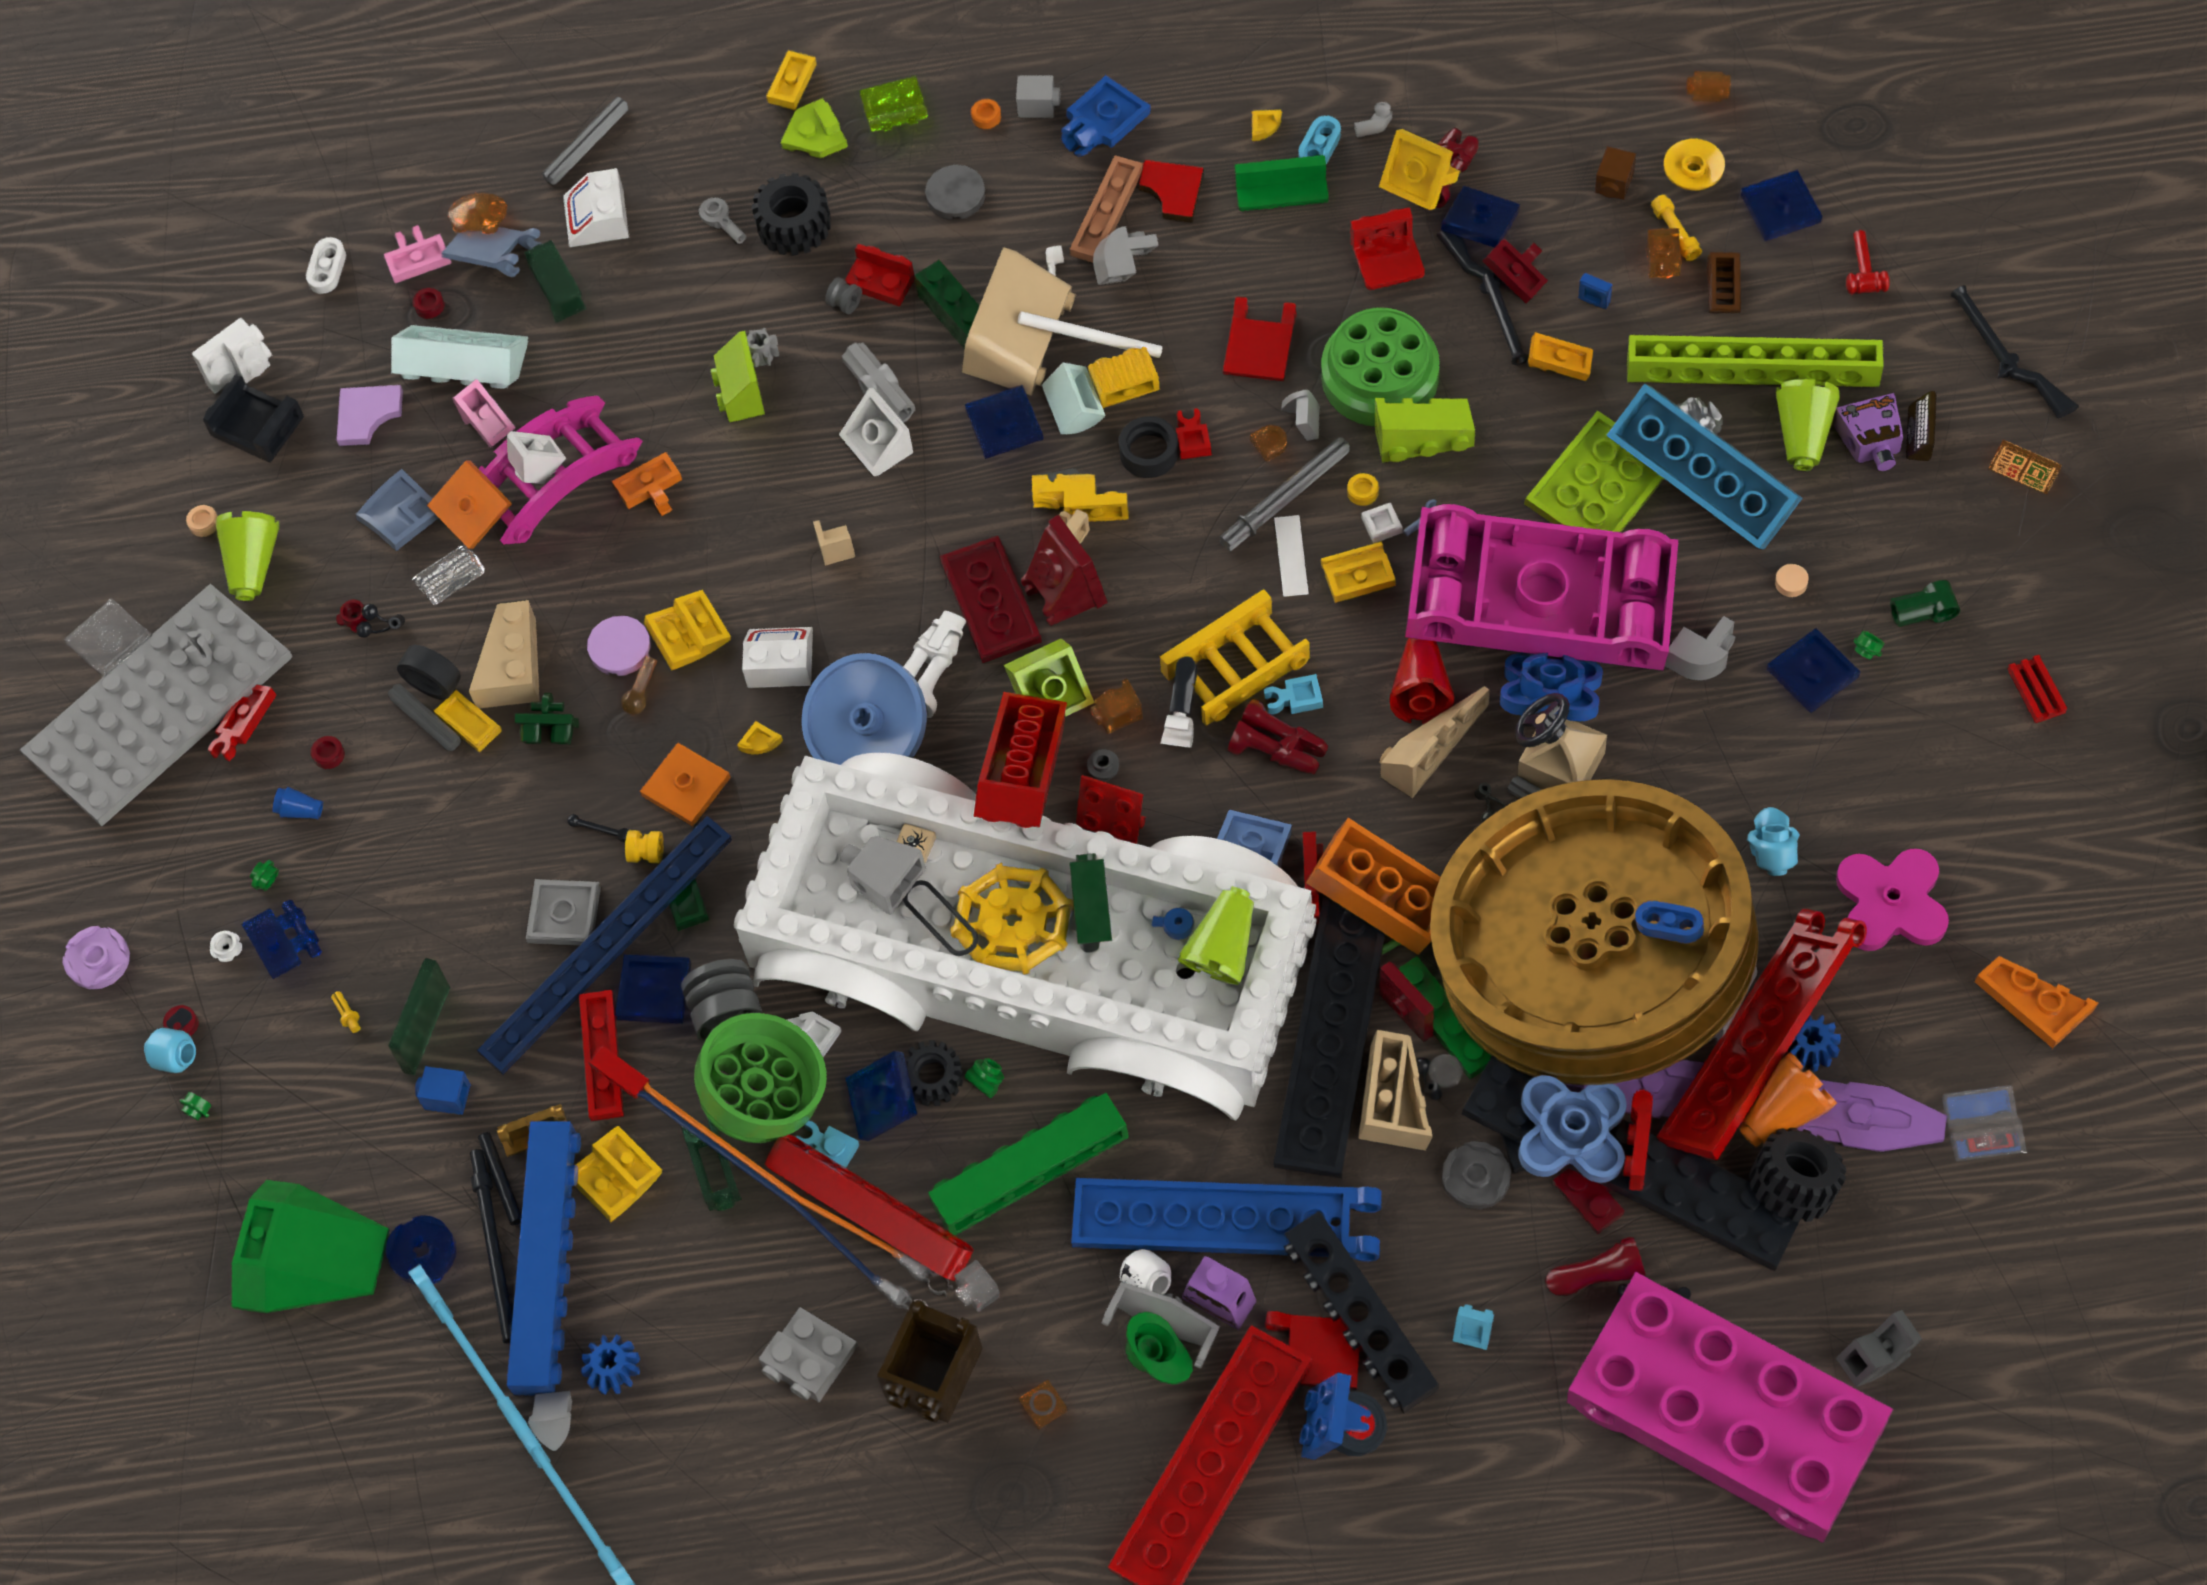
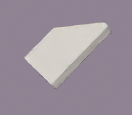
[787,1011,841,1057]

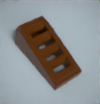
[1707,252,1741,313]

